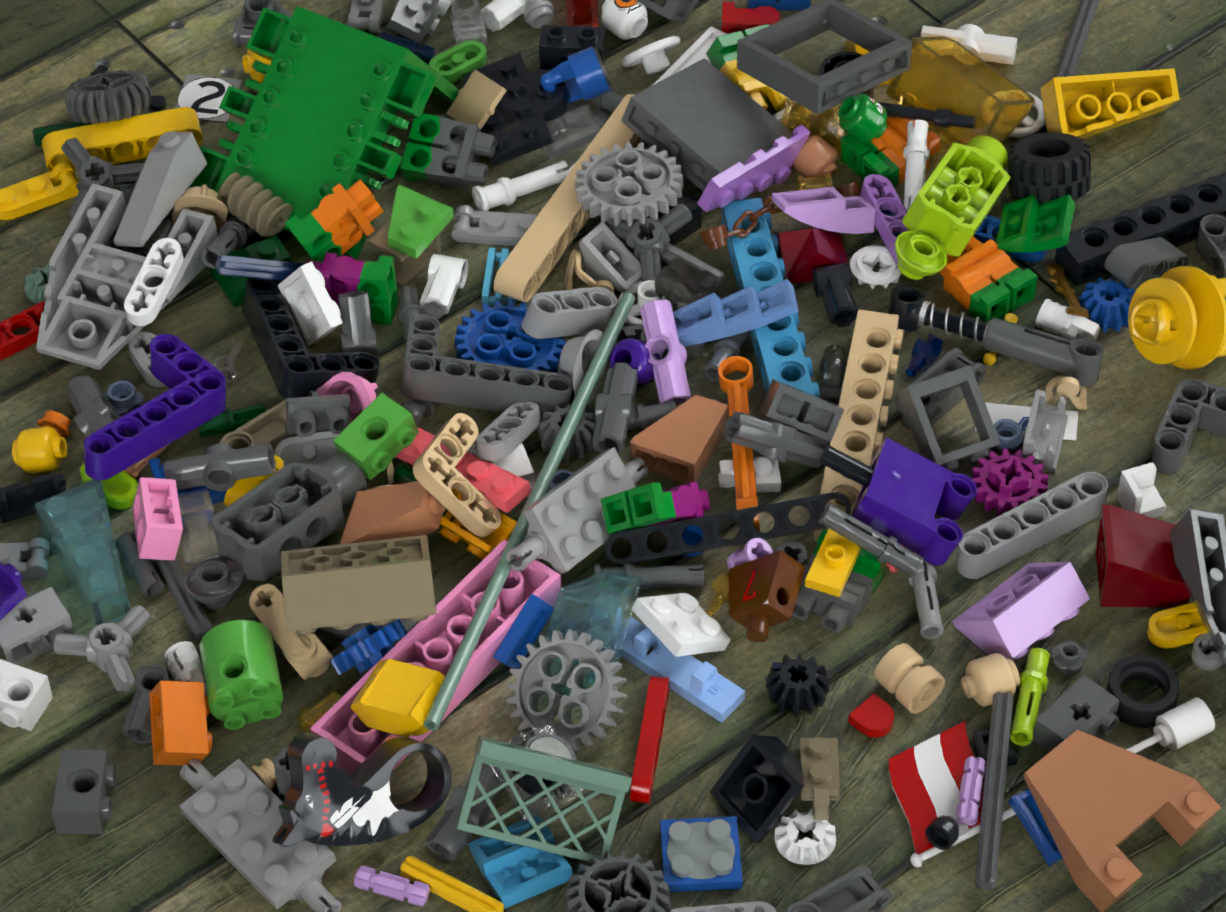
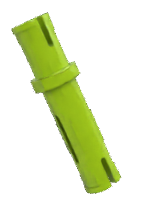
[1010,648,1050,746]

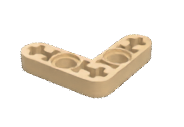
[413,413,502,537]

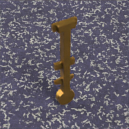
[1046,262,1089,318]

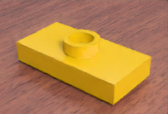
[805,529,862,597]

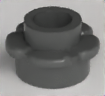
[1051,641,1088,675]

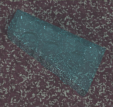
[34,479,130,626]

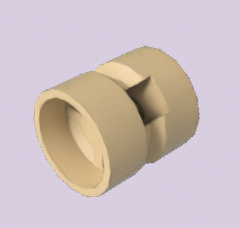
[874,643,945,714]

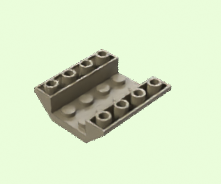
[281,535,437,634]

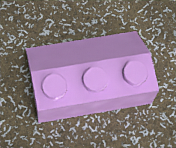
[952,562,1090,660]

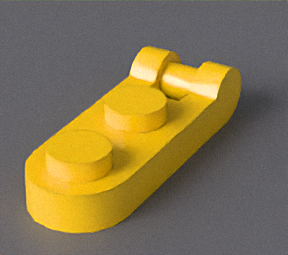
[0,162,79,220]
[1147,602,1208,649]

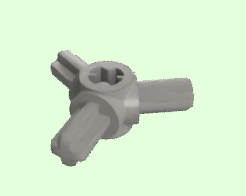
[54,605,151,693]

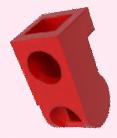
[722,2,780,34]

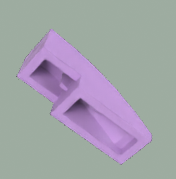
[771,187,876,234]

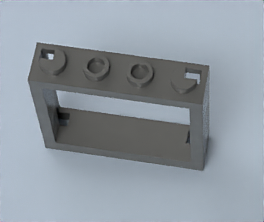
[737,0,912,114]

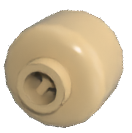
[961,653,1020,707]

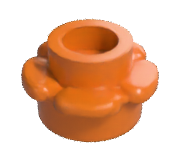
[37,410,71,437]

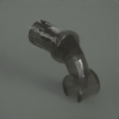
[819,344,847,405]

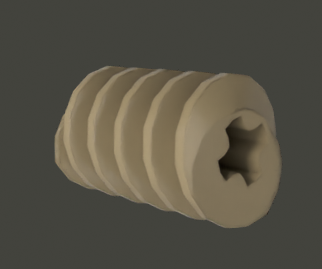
[217,172,292,237]

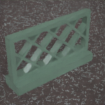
[456,736,632,862]

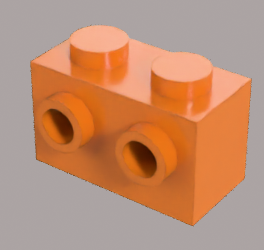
[149,680,212,766]

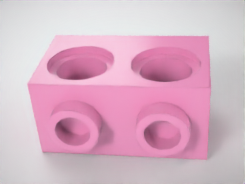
[132,477,183,561]

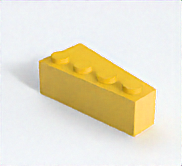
[1040,68,1180,139]

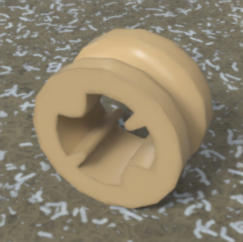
[249,758,278,791]

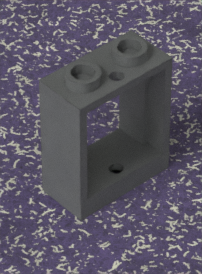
[897,365,1000,471]

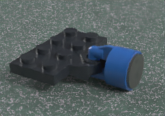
[461,46,612,167]

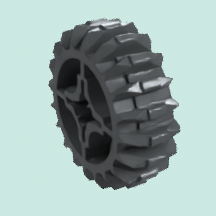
[65,70,152,124]
[565,850,671,912]

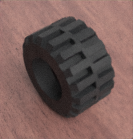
[1007,132,1091,204]

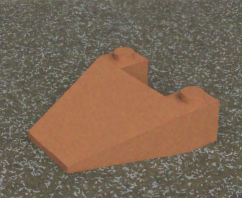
[1023,730,1222,912]

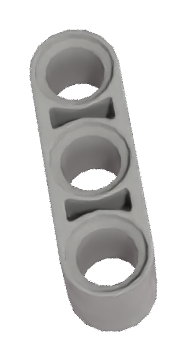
[521,287,617,339]

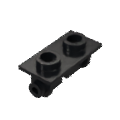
[0,470,71,523]

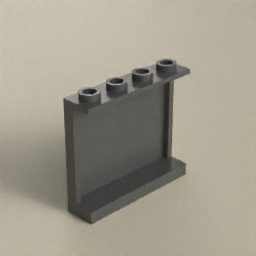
[621,59,793,192]

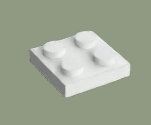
[278,262,343,346]
[631,593,731,657]

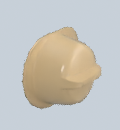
[172,184,228,231]

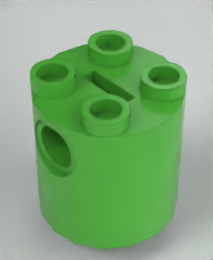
[199,620,283,730]

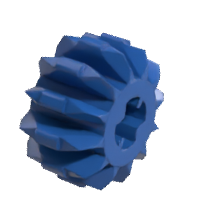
[1079,276,1135,333]

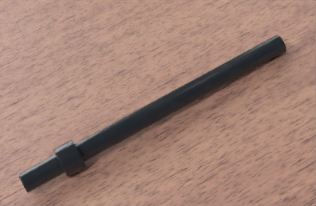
[788,98,977,129]

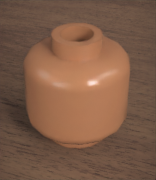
[792,134,839,183]

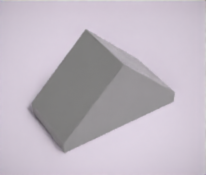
[579,222,642,293]

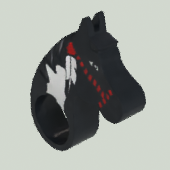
[272,732,452,847]

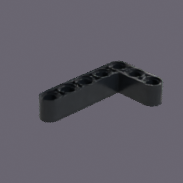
[242,278,380,399]

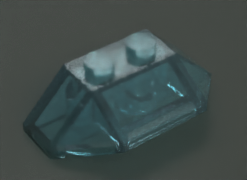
[546,570,641,707]

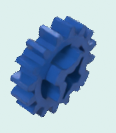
[330,619,407,675]

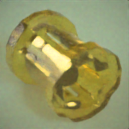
[796,172,833,191]

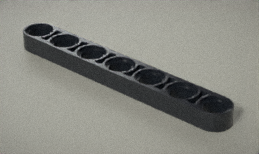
[605,492,851,566]

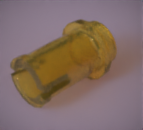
[297,691,342,732]

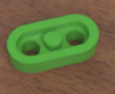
[429,40,487,84]

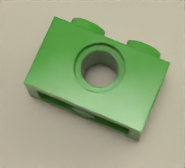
[333,393,419,480]

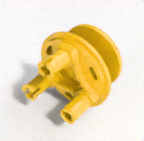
[1128,266,1226,369]

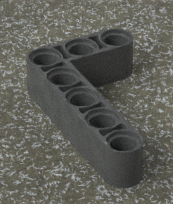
[401,314,574,418]
[1151,378,1226,474]

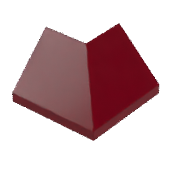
[772,227,851,284]

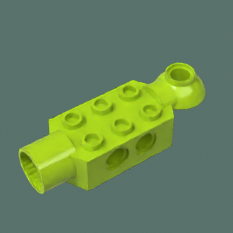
[895,136,1011,280]

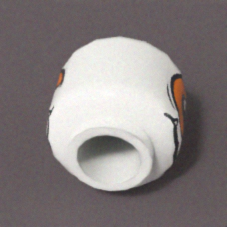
[601,0,648,40]

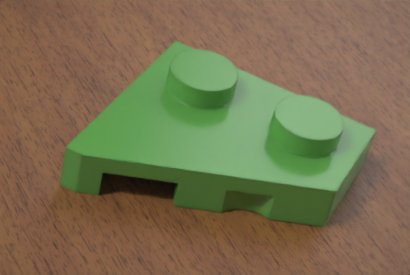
[388,184,454,259]

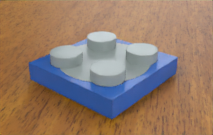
[660,816,742,892]

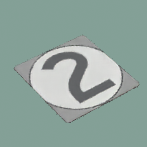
[174,74,242,122]

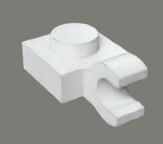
[718,456,781,493]

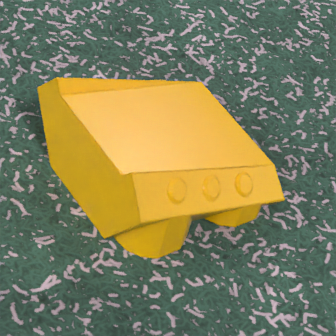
[350,658,445,737]

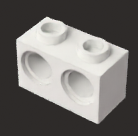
[0,659,53,731]

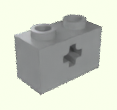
[0,587,74,665]

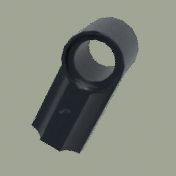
[812,262,858,327]

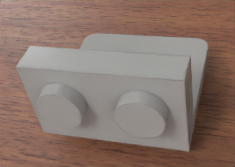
[387,0,452,43]

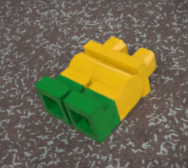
[706,24,791,111]

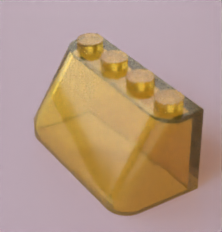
[886,36,1035,145]

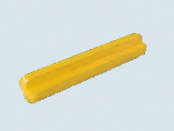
[400,856,504,912]

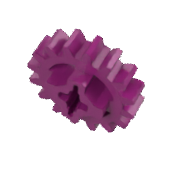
[971,449,1049,517]

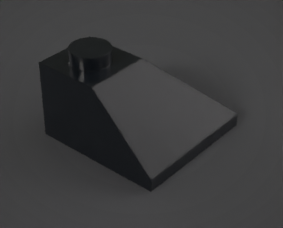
[710,734,805,843]

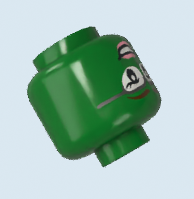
[838,94,887,142]

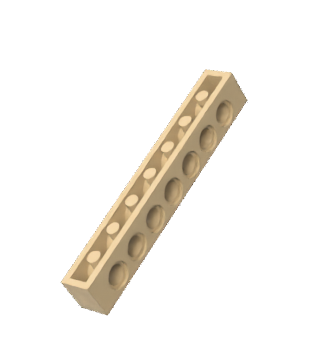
[813,309,904,542]

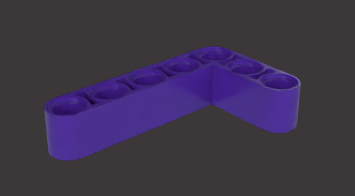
[83,334,226,480]

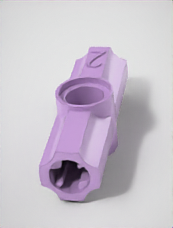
[640,299,691,406]

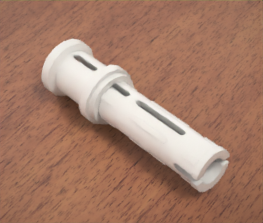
[472,160,569,211]

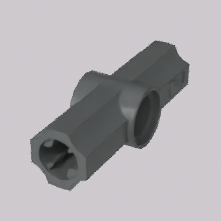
[592,363,638,453]
[67,375,120,437]
[724,411,828,468]
[164,444,276,491]
[425,764,513,862]

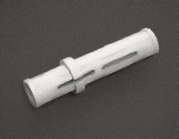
[903,120,930,211]

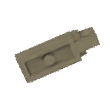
[800,737,840,820]

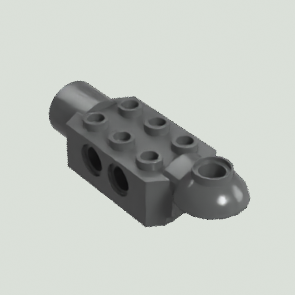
[183,452,367,609]

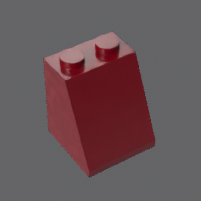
[1095,505,1190,607]

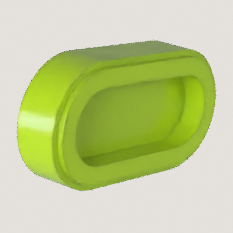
[80,463,138,509]

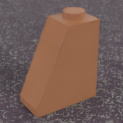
[630,395,728,484]
[340,481,446,545]

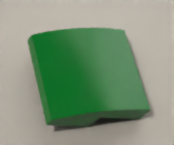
[996,194,1075,253]

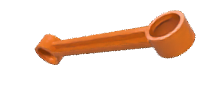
[718,356,760,532]

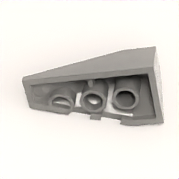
[113,131,207,247]

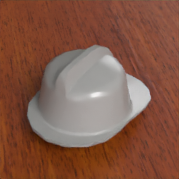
[557,329,608,405]

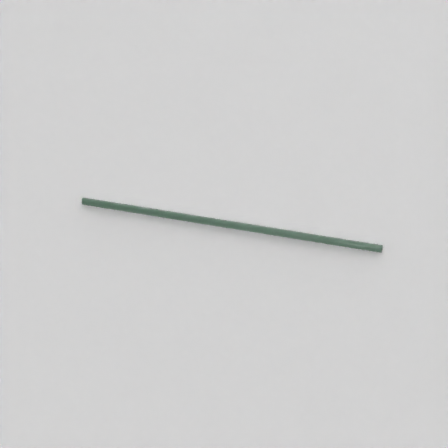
[424,292,635,731]

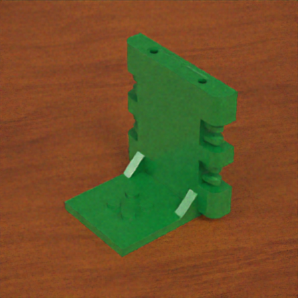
[188,6,459,260]

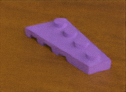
[697,124,811,212]

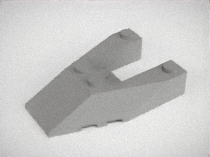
[36,183,218,370]

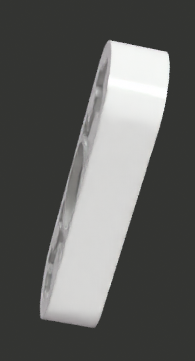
[124,238,184,326]

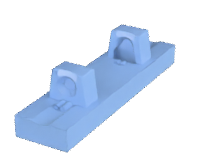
[607,616,745,723]

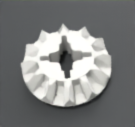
[850,245,902,289]
[775,808,836,865]

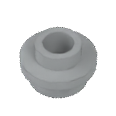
[523,0,554,28]

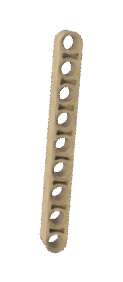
[493,93,644,303]

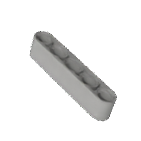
[956,472,1108,579]

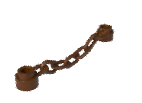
[700,181,861,251]

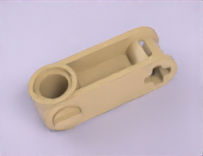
[249,584,333,680]

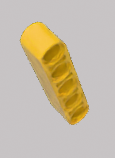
[42,107,203,172]

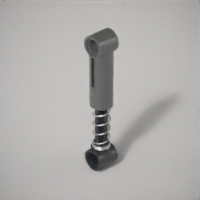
[888,285,1104,386]

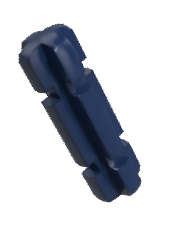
[378,32,436,65]

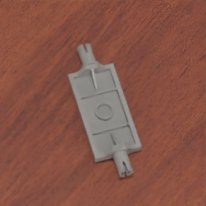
[506,447,648,574]
[179,758,342,912]

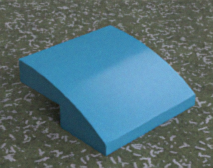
[468,814,573,909]

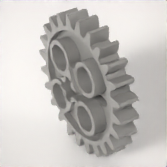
[575,142,684,226]
[506,629,627,752]

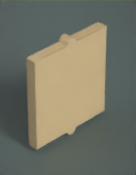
[446,70,507,130]

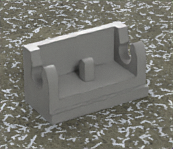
[1022,389,1068,473]

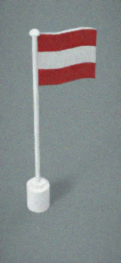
[889,697,1215,867]

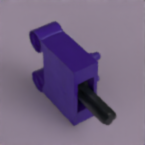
[819,437,977,566]

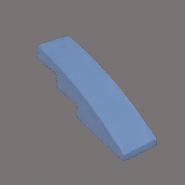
[666,279,799,349]

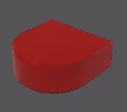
[848,693,894,738]

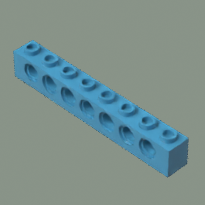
[721,198,820,398]

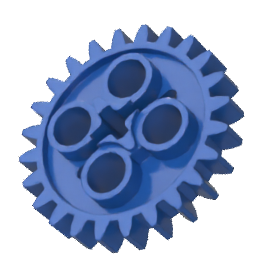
[454,300,566,373]

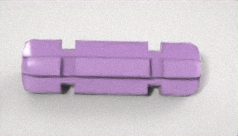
[956,756,986,826]
[354,866,430,907]

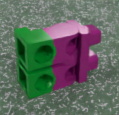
[306,253,399,325]
[601,482,710,534]

